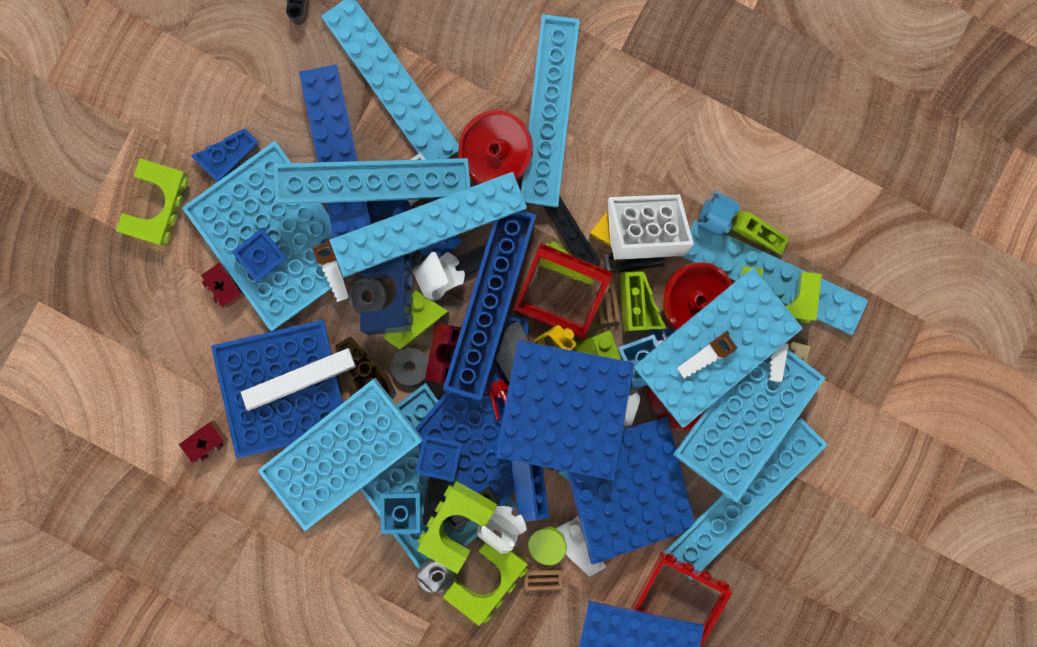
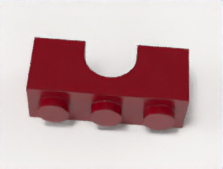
[425,323,462,383]

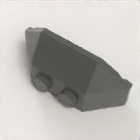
[494,321,532,382]

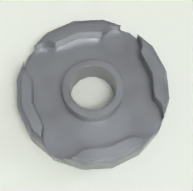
[349,278,387,314]
[391,347,428,386]
[417,558,455,593]

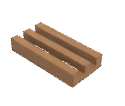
[595,284,620,324]
[524,569,563,591]

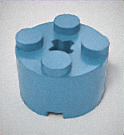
[698,190,740,235]

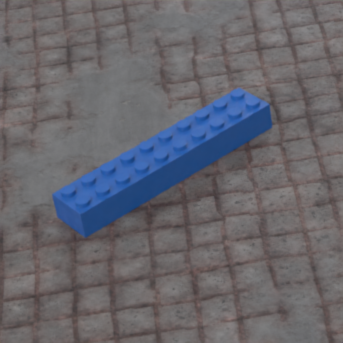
[299,64,371,238]
[443,211,536,402]

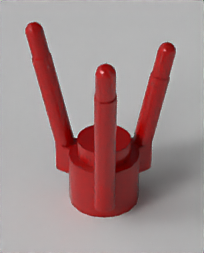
[488,379,509,420]

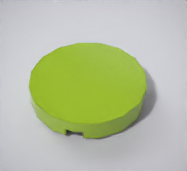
[528,527,567,565]

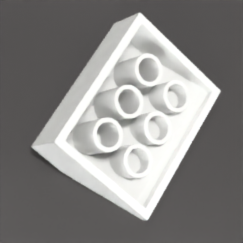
[608,194,694,260]

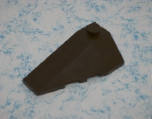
[335,336,397,400]

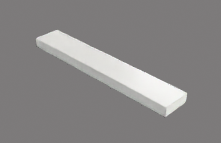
[241,348,356,411]

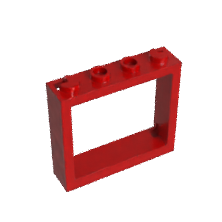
[513,243,612,339]
[630,552,732,647]

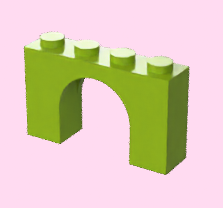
[116,158,189,247]
[740,266,822,323]
[417,481,497,574]
[443,542,528,626]

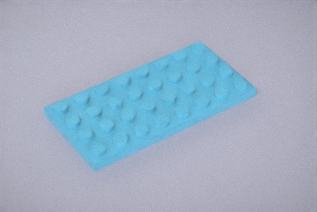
[634,268,803,428]
[673,350,825,503]
[257,378,423,531]

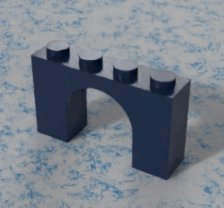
[360,254,413,335]

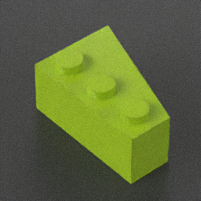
[619,272,666,332]
[384,290,449,349]

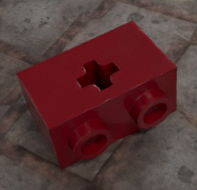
[200,262,245,308]
[178,421,228,464]

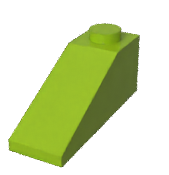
[731,210,790,255]
[538,241,594,286]

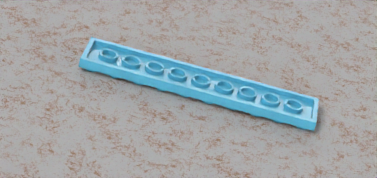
[321,0,459,159]
[521,14,580,208]
[273,158,470,205]
[330,172,527,277]
[681,220,868,335]
[664,417,828,581]

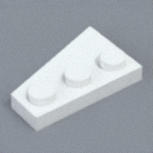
[555,516,606,577]

